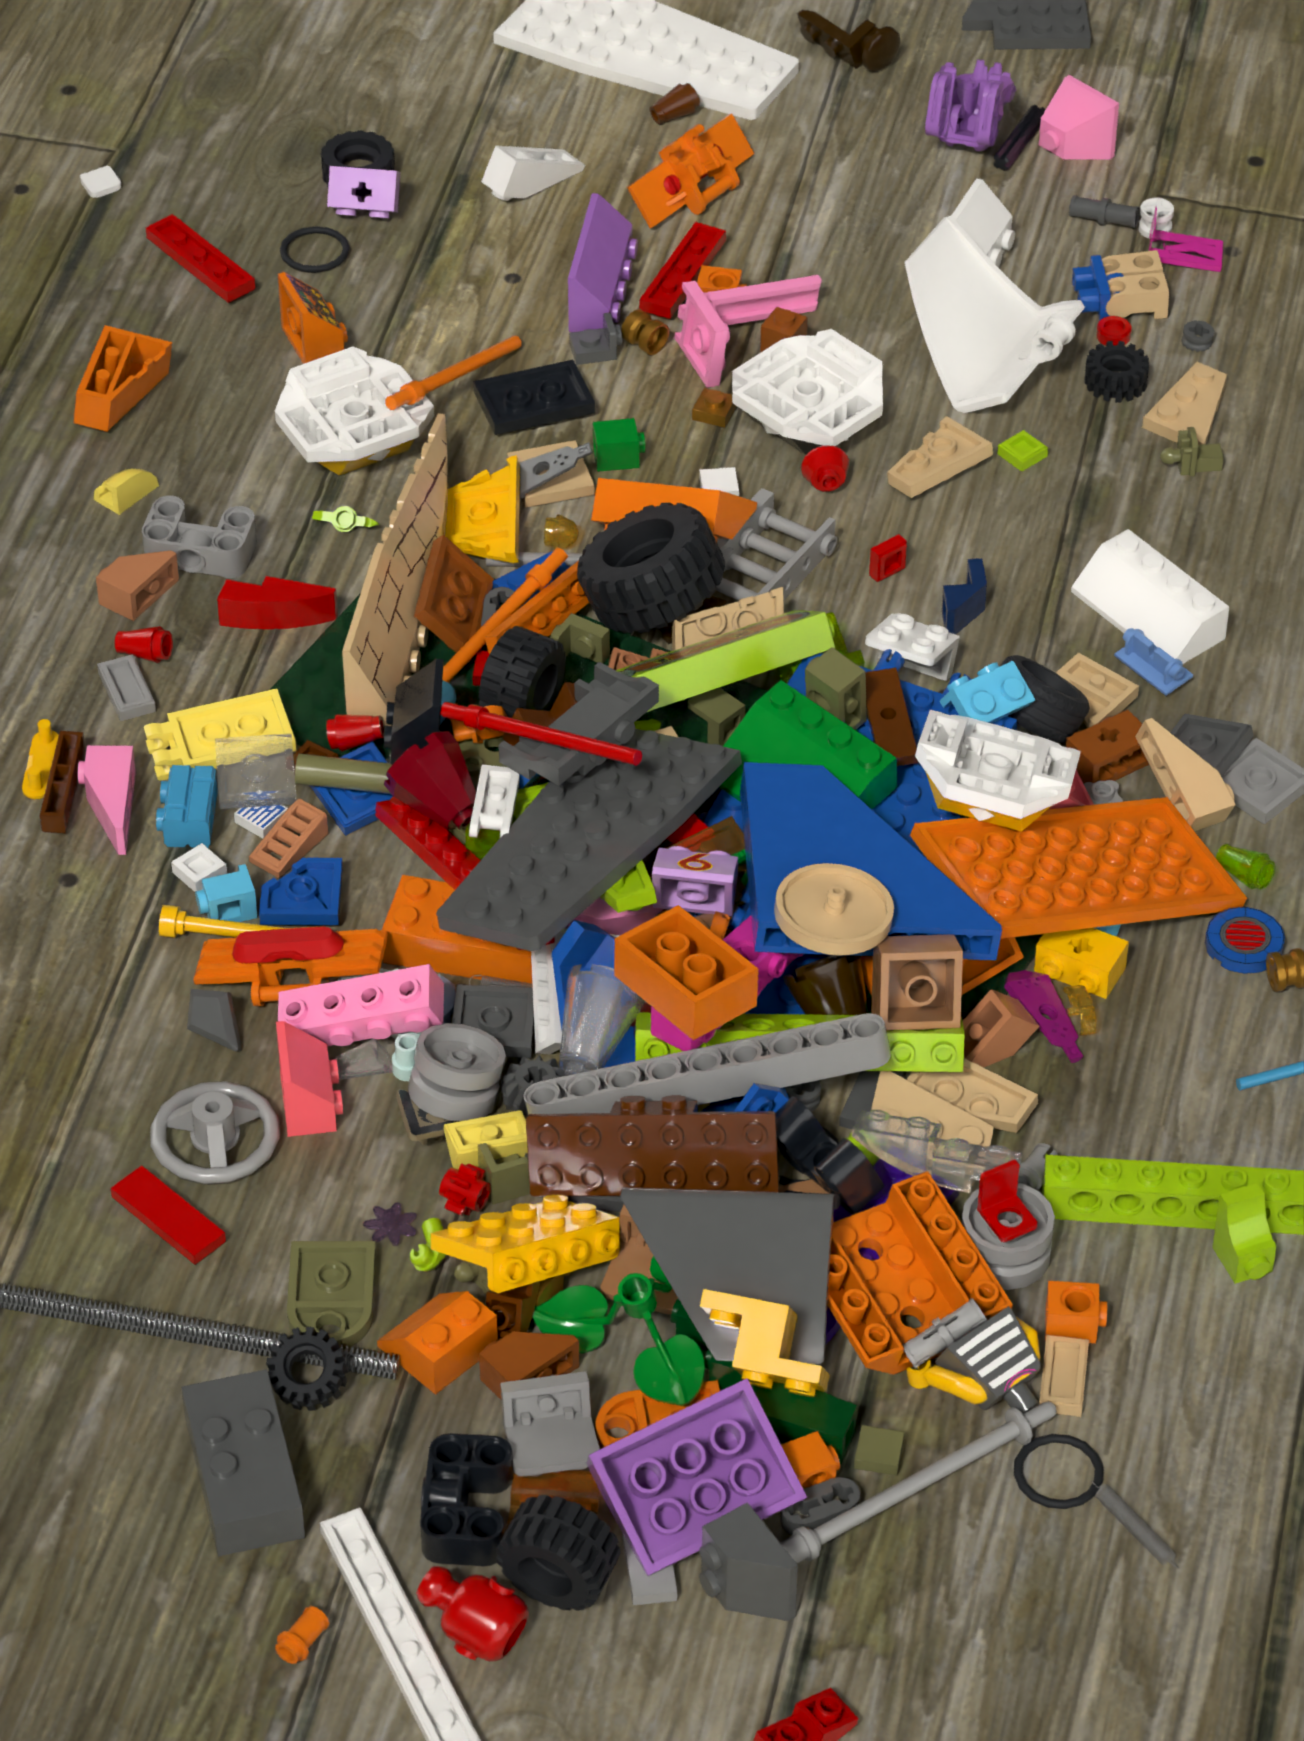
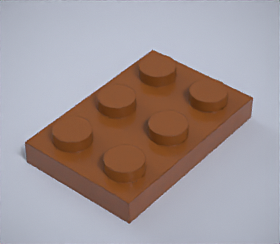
[414,535,494,653]

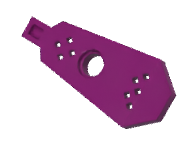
[1004,970,1084,1063]

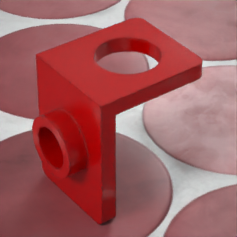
[977,1159,1038,1243]

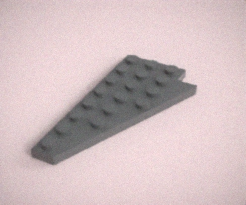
[962,0,1091,50]

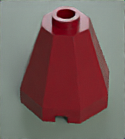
[384,731,476,830]

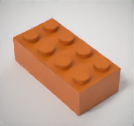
[382,875,533,987]

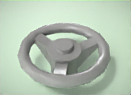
[150,1081,280,1185]

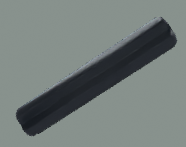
[993,105,1046,171]

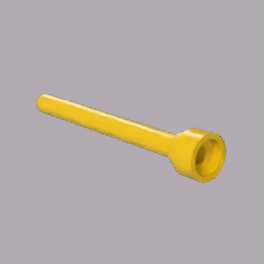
[159,905,284,938]

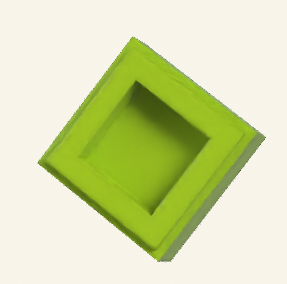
[997,430,1048,472]

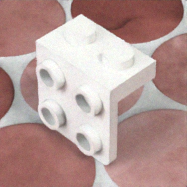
[865,613,960,681]

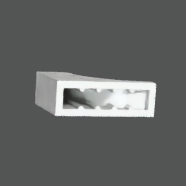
[531,928,620,1055]

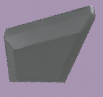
[187,989,242,1052]

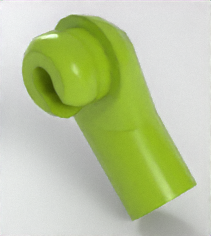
[410,1218,447,1272]

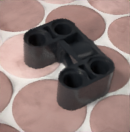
[776,1096,885,1215]
[420,1433,513,1566]

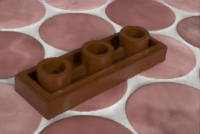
[865,667,918,766]

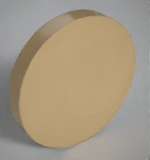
[774,863,894,955]

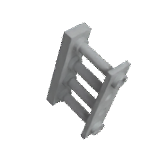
[715,488,837,601]

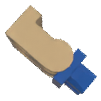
[1072,250,1169,321]

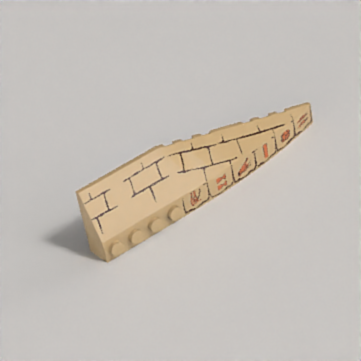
[342,413,449,729]

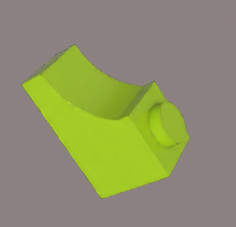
[1212,1182,1277,1284]

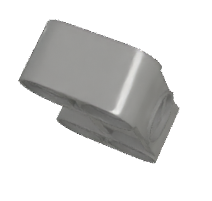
[142,495,257,578]

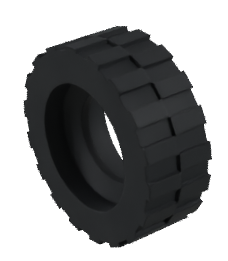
[321,130,395,196]

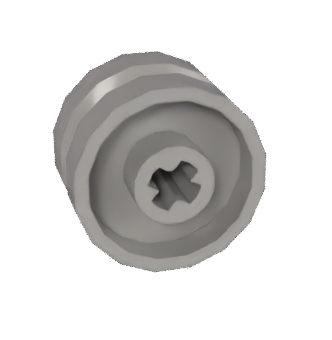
[408,1023,506,1121]
[961,1183,1055,1290]

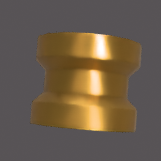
[1266,948,1304,992]

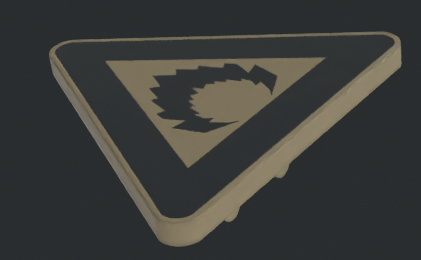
[396,1089,459,1145]

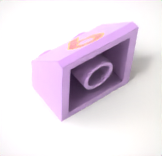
[652,846,738,917]

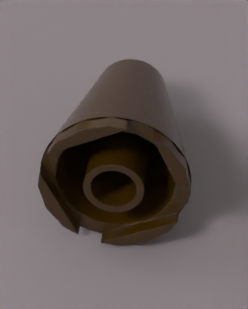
[782,955,868,1015]

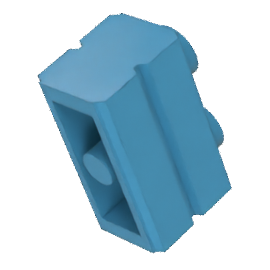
[156,765,218,848]

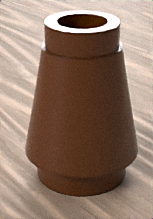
[649,83,700,124]

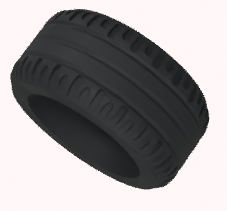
[1001,655,1090,743]

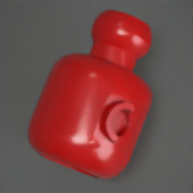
[416,1566,529,1662]

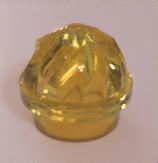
[544,514,579,550]

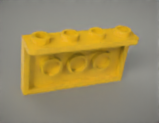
[431,1195,620,1293]

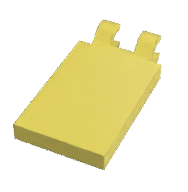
[144,688,296,780]

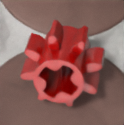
[439,1163,491,1216]

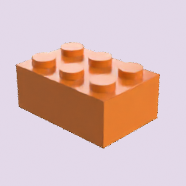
[614,905,759,1041]

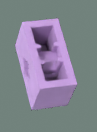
[327,166,400,218]

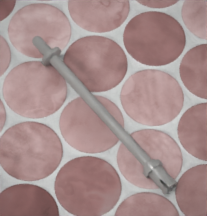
[780,1401,1057,1564]

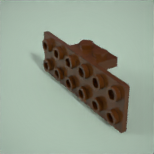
[526,1095,779,1196]

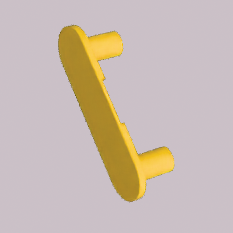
[22,719,59,799]

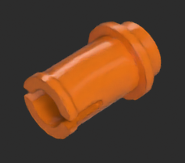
[275,1606,330,1664]

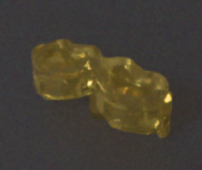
[1063,985,1097,1036]

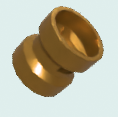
[621,309,669,355]

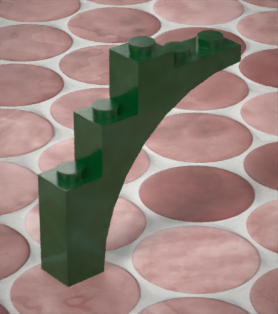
[670,1298,857,1465]

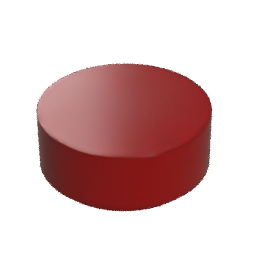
[1096,316,1132,346]

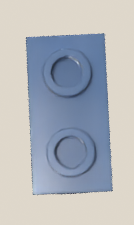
[1115,628,1193,696]

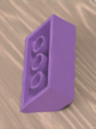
[568,193,638,332]

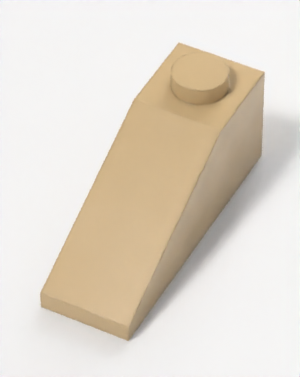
[1135,718,1236,831]

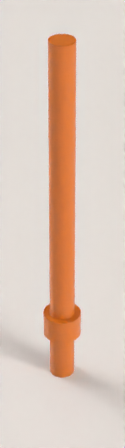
[385,336,522,410]
[443,547,568,682]

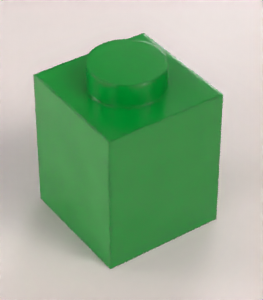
[592,418,646,472]

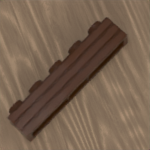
[40,731,85,833]

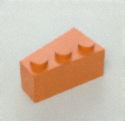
[74,325,172,432]

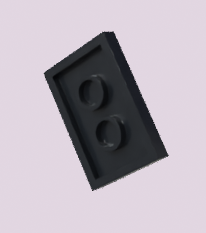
[473,359,595,435]

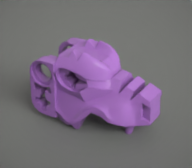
[925,59,1016,151]

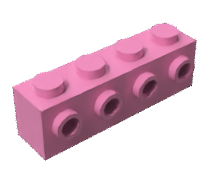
[278,964,444,1046]

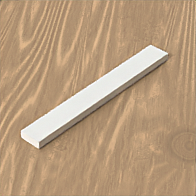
[320,1507,481,1741]

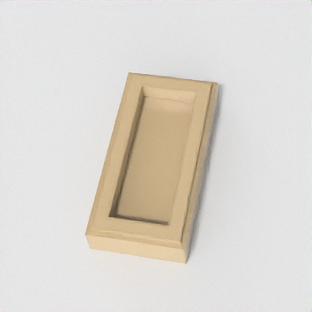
[1039,1335,1089,1417]

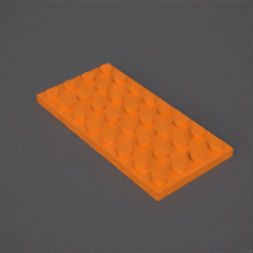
[910,797,1247,939]

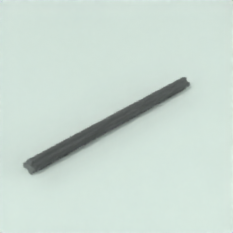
[0,1282,400,1380]

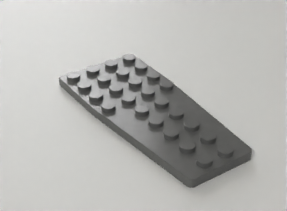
[436,728,742,951]

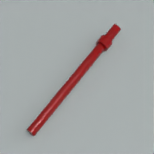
[440,702,642,766]

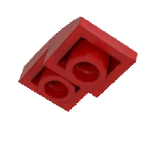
[753,1687,859,1741]

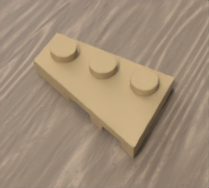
[887,416,993,498]
[672,587,784,651]
[906,1058,1038,1133]
[866,1071,994,1170]

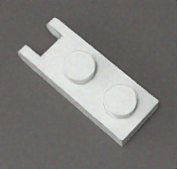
[469,765,520,838]

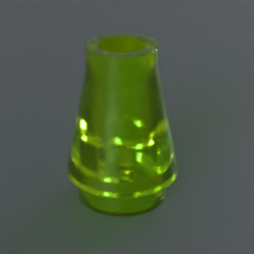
[1216,844,1276,889]

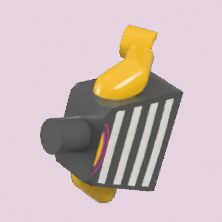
[906,1306,1041,1414]

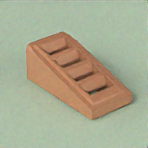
[249,799,328,878]

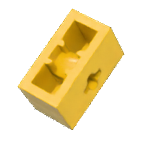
[1034,928,1129,999]

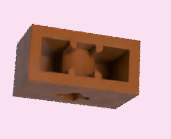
[1066,709,1149,784]

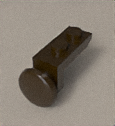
[797,10,900,72]

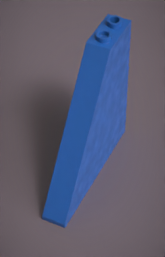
[740,762,1002,960]

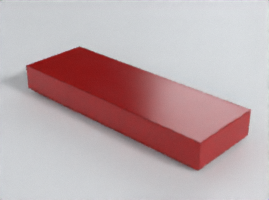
[110,1165,226,1265]

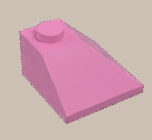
[1039,75,1119,160]

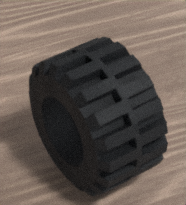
[479,626,566,718]
[496,1495,620,1611]

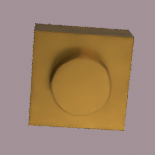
[692,388,737,428]

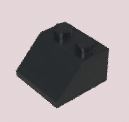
[384,659,444,765]

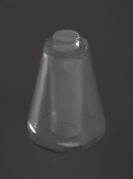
[559,964,645,1076]

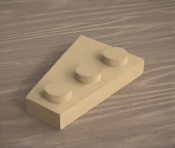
[1142,362,1227,445]

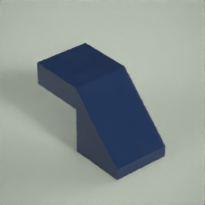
[941,558,987,635]

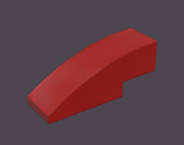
[217,576,338,630]

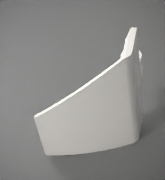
[905,216,1085,413]

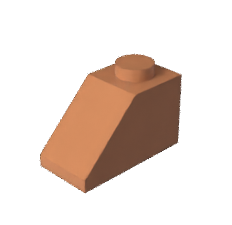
[96,550,179,621]
[963,989,1039,1068]

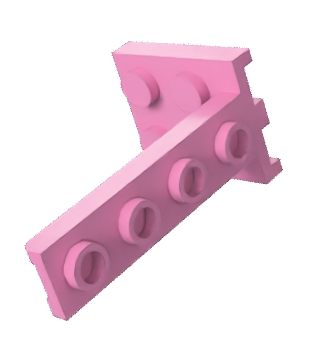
[674,275,822,388]

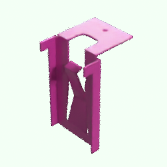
[1148,206,1223,272]

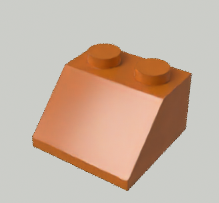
[377,1291,498,1395]

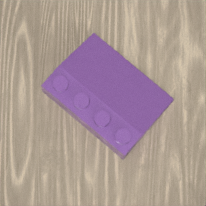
[586,1379,807,1577]

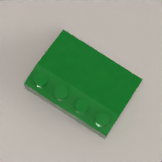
[719,680,897,809]

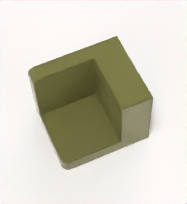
[688,687,745,746]
[478,1143,530,1205]

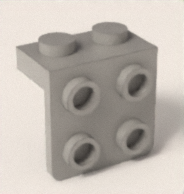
[500,1371,600,1476]

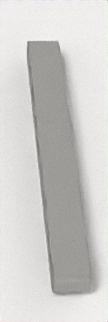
[524,1013,891,1115]

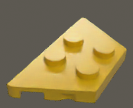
[445,455,520,563]

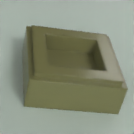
[854,1425,905,1476]

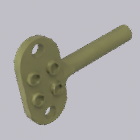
[295,736,519,849]

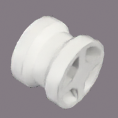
[1139,198,1174,240]

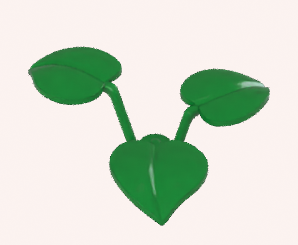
[532,1256,705,1406]

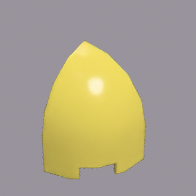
[94,469,159,515]

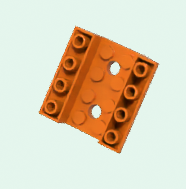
[828,1171,1013,1375]

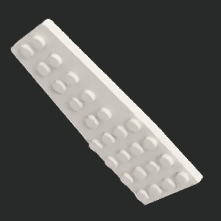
[493,0,799,120]

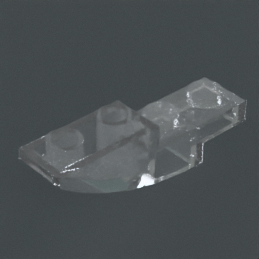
[852,1110,1022,1194]

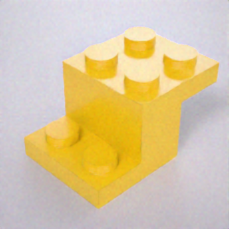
[700,1289,830,1397]

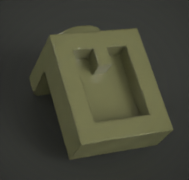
[550,613,610,663]

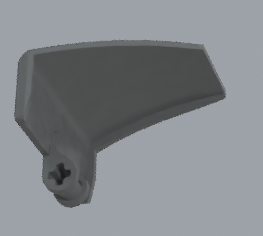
[620,1187,840,1364]

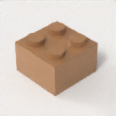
[871,934,963,1031]

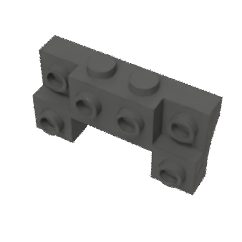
[499,662,659,786]

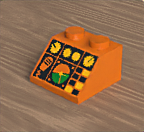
[278,272,348,364]

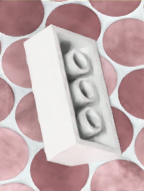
[951,178,1015,267]
[1071,529,1229,664]

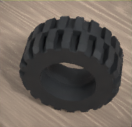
[577,502,725,634]

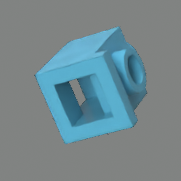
[195,864,257,922]

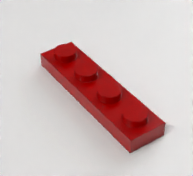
[145,214,255,303]
[639,222,726,319]

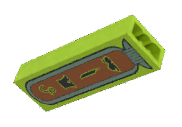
[615,610,835,712]

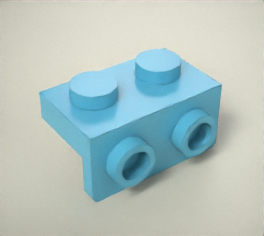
[939,661,1035,723]

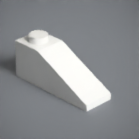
[481,146,585,201]

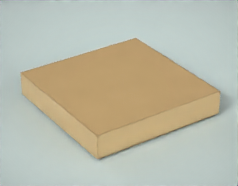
[507,440,595,508]

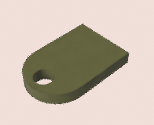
[287,1241,376,1349]

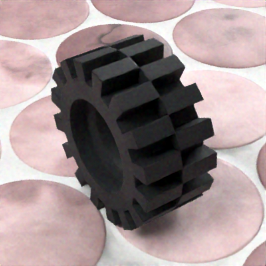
[1084,341,1149,403]
[266,1326,348,1411]

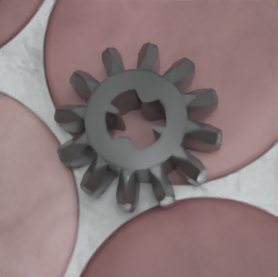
[501,1054,568,1117]

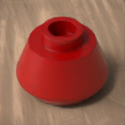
[801,445,849,492]

